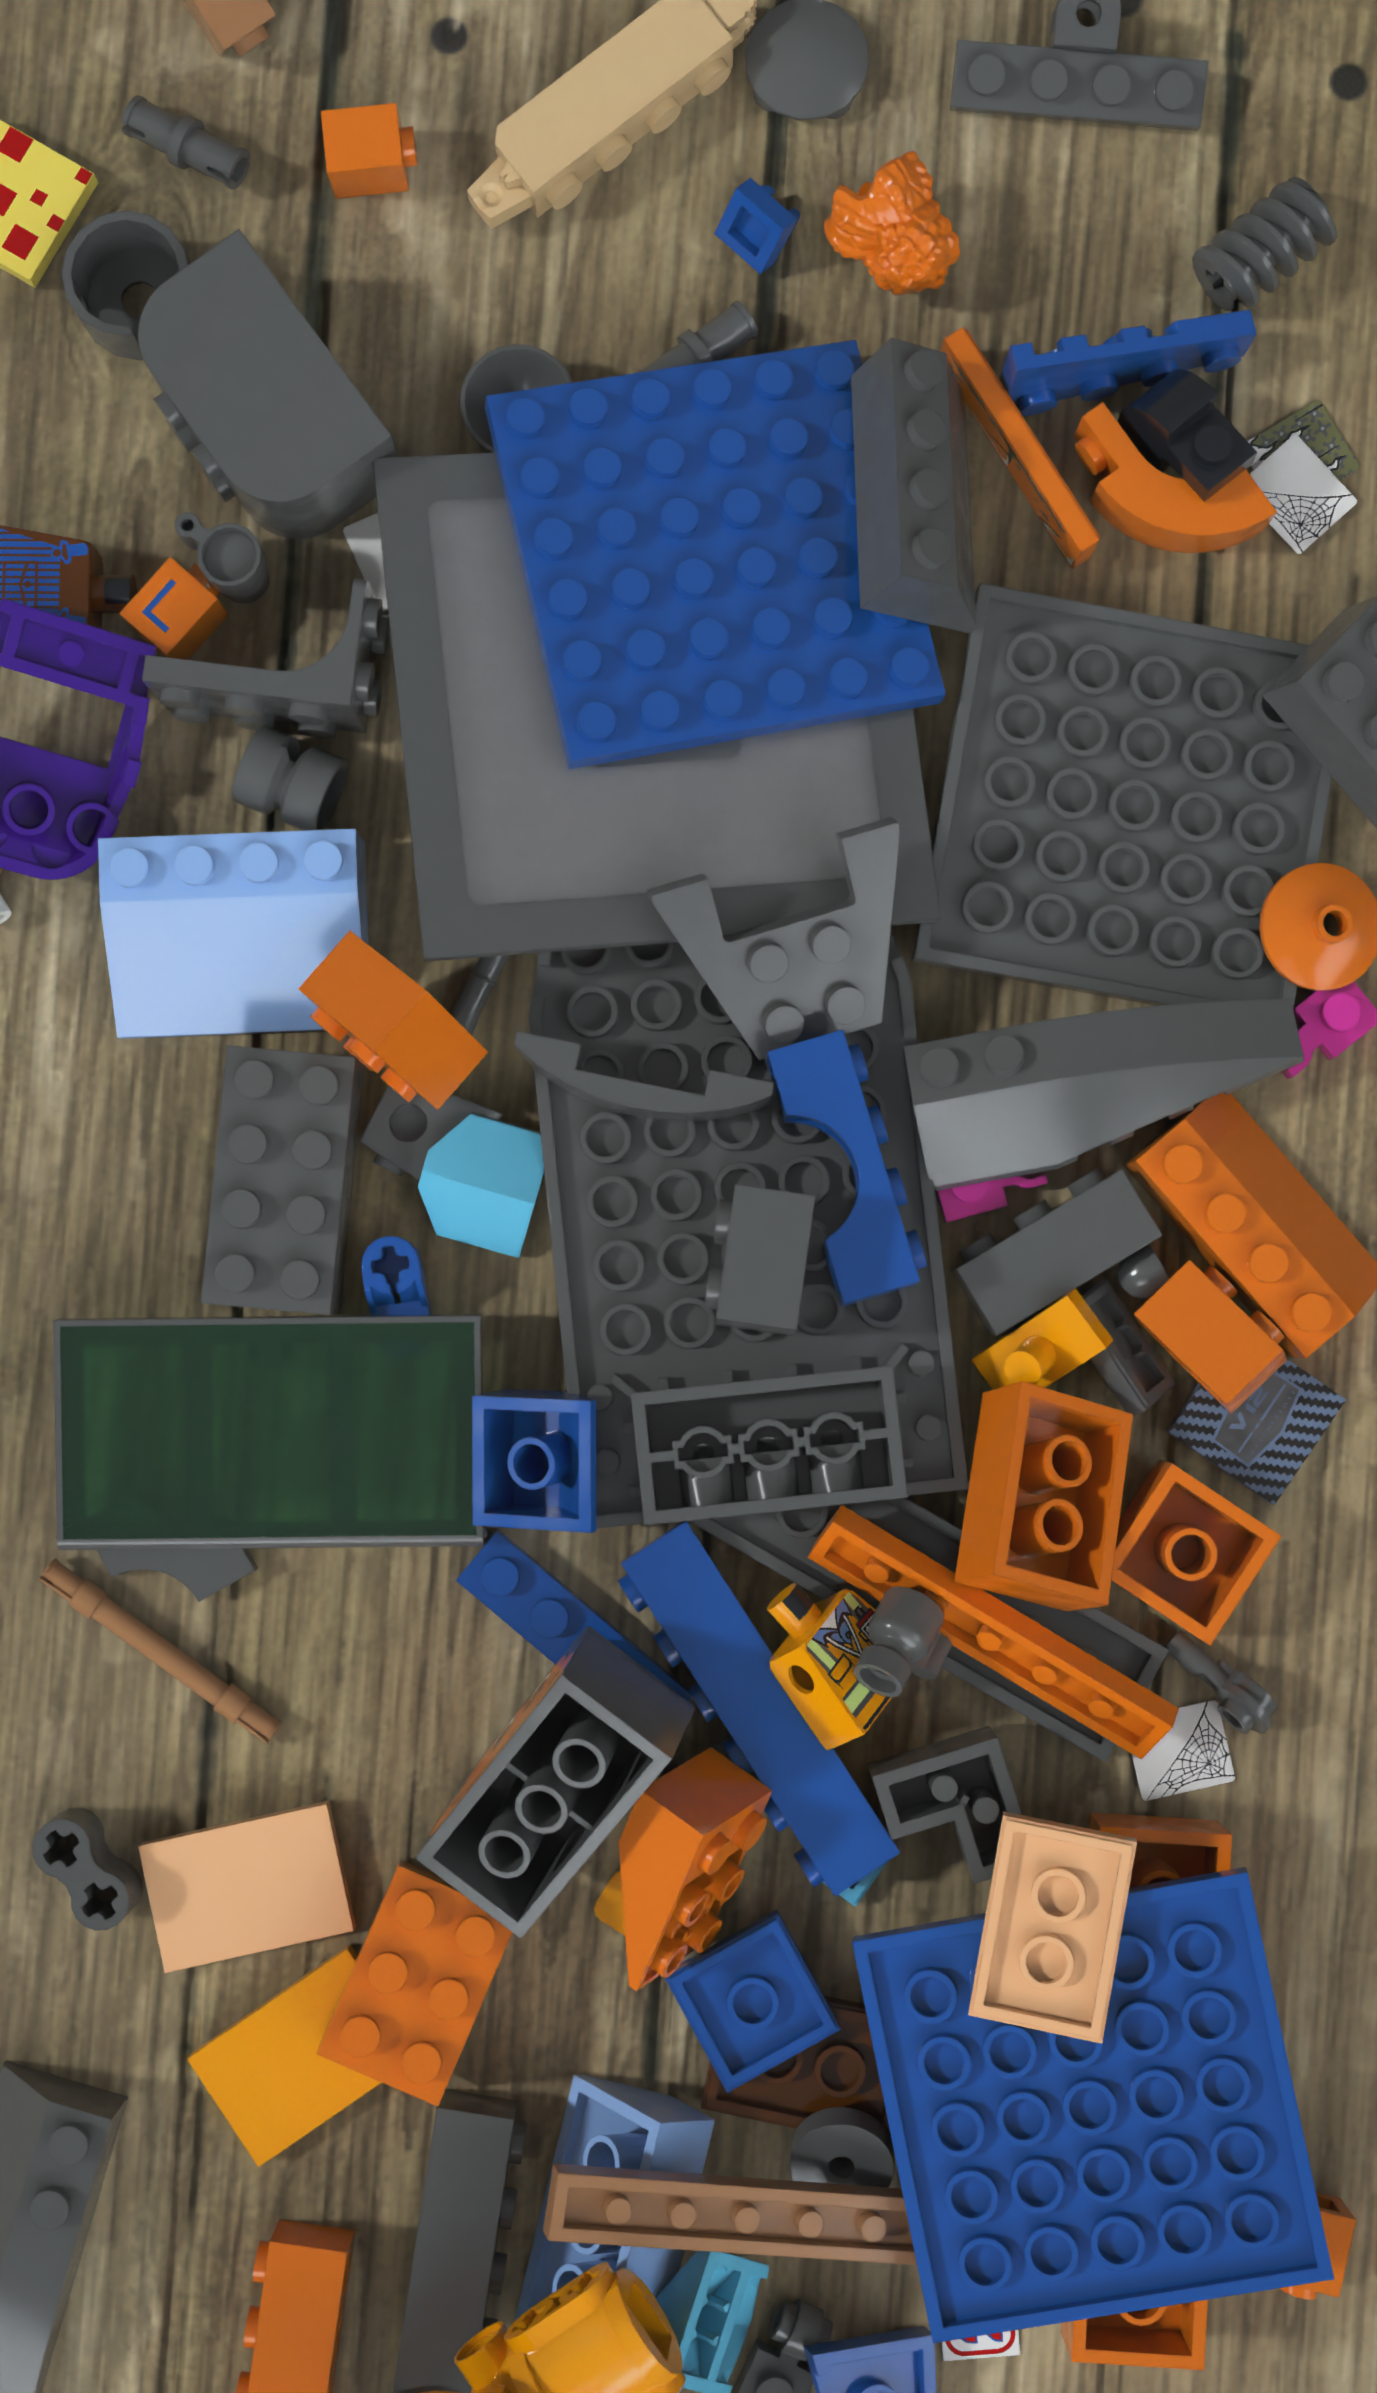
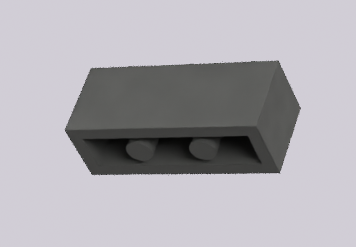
[951,1167,1163,1336]

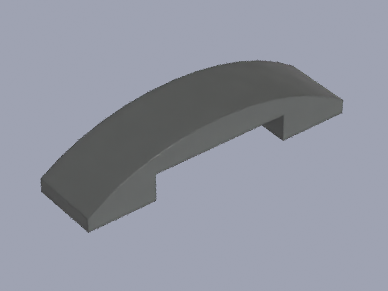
[514,1031,774,1121]

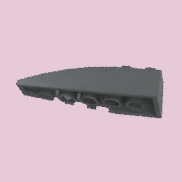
[903,998,1304,1191]
[0,2061,128,2393]

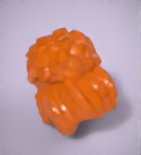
[824,151,960,296]

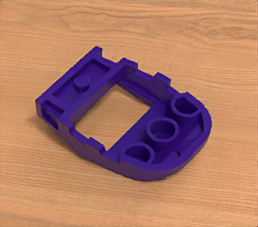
[0,598,156,880]

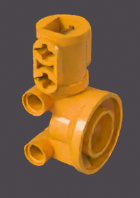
[421,2262,686,2393]

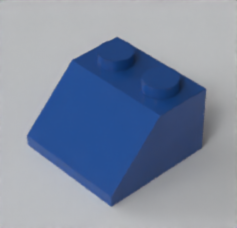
[472,1388,596,1533]

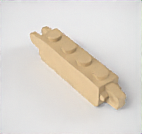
[467,0,757,229]

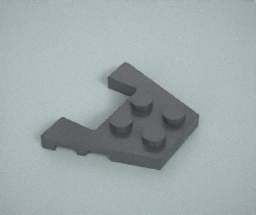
[647,817,900,1060]

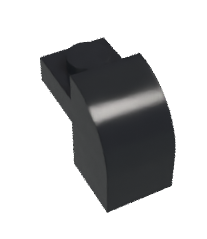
[1117,369,1257,502]

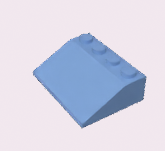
[98,829,368,1039]

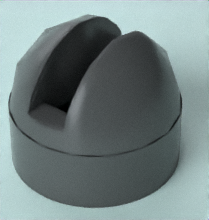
[1117,1244,1169,1299]

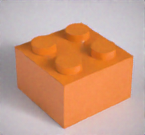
[298,930,488,1110]
[1111,1459,1282,1646]

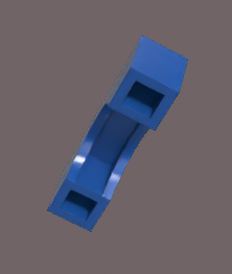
[766,1029,927,1307]

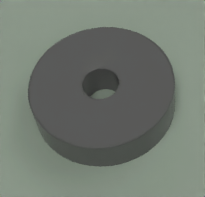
[790,2107,894,2188]

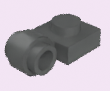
[731,2299,833,2393]

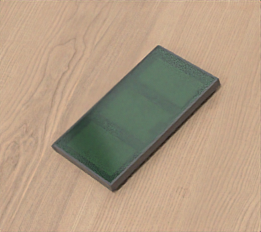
[53,1314,487,1551]

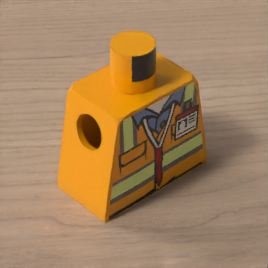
[767,1583,892,1751]

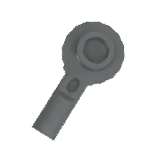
[1165,1629,1277,1734]

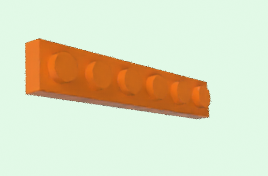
[807,1505,1179,1760]

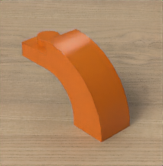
[1074,402,1277,553]

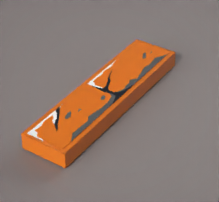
[941,327,1100,569]

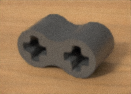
[32,1808,142,1931]

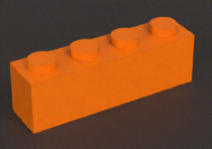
[236,2219,356,2393]

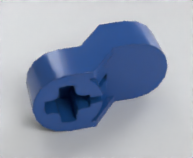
[361,1236,432,1357]

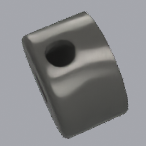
[61,210,191,360]

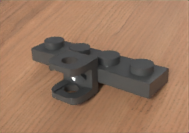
[950,0,1209,131]

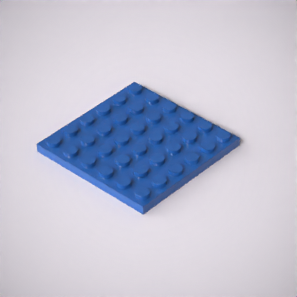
[485,340,946,770]
[852,1867,1334,2343]

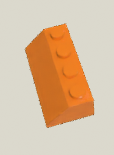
[1124,1092,1377,1359]

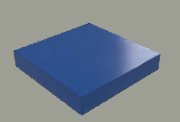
[665,1909,841,2093]

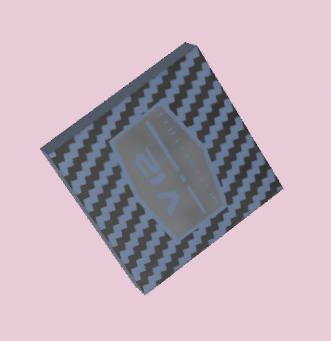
[1165,1358,1346,1505]

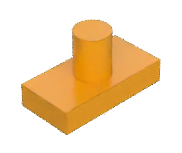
[971,1288,1113,1390]

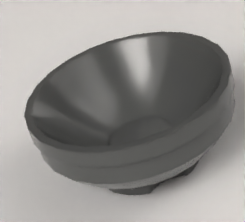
[460,344,573,453]

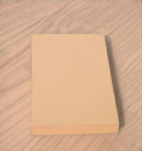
[138,1800,356,1973]
[968,1811,1137,2044]

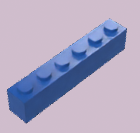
[617,1521,900,1896]

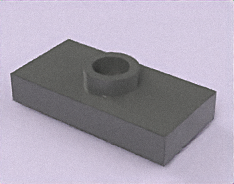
[1080,1278,1175,1417]

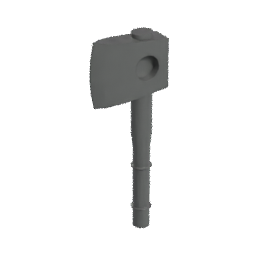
[360,955,509,1180]

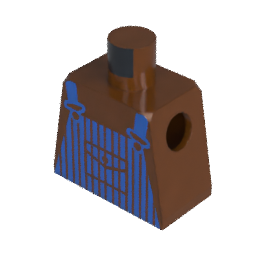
[0,525,137,629]

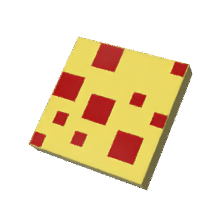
[0,120,99,288]

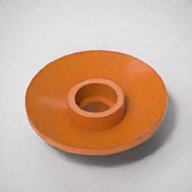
[1259,863,1377,991]

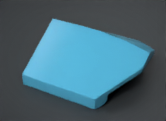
[418,1112,544,1258]
[656,2251,769,2393]

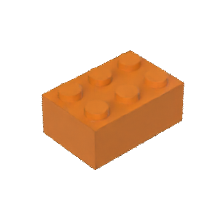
[954,1381,1133,1612]
[316,1859,512,2107]

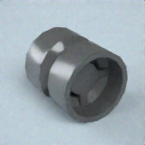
[232,725,349,831]

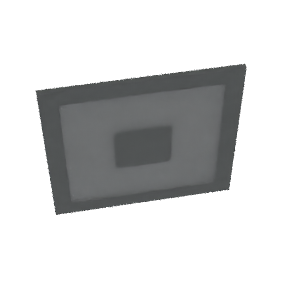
[373,452,941,962]

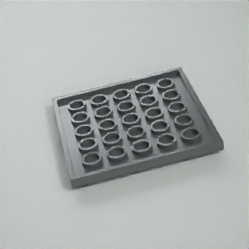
[912,583,1332,1007]

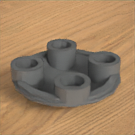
[745,0,869,120]

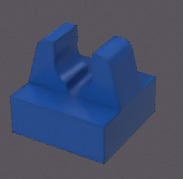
[714,178,800,275]

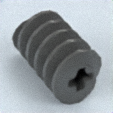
[1192,176,1337,311]

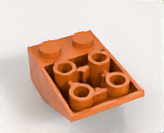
[618,1747,773,1992]

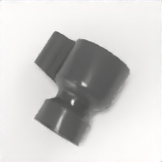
[175,512,269,604]
[853,1586,952,1697]

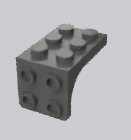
[142,578,390,739]

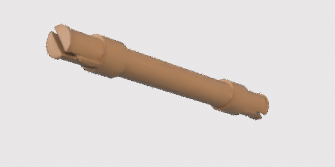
[39,1558,283,1745]

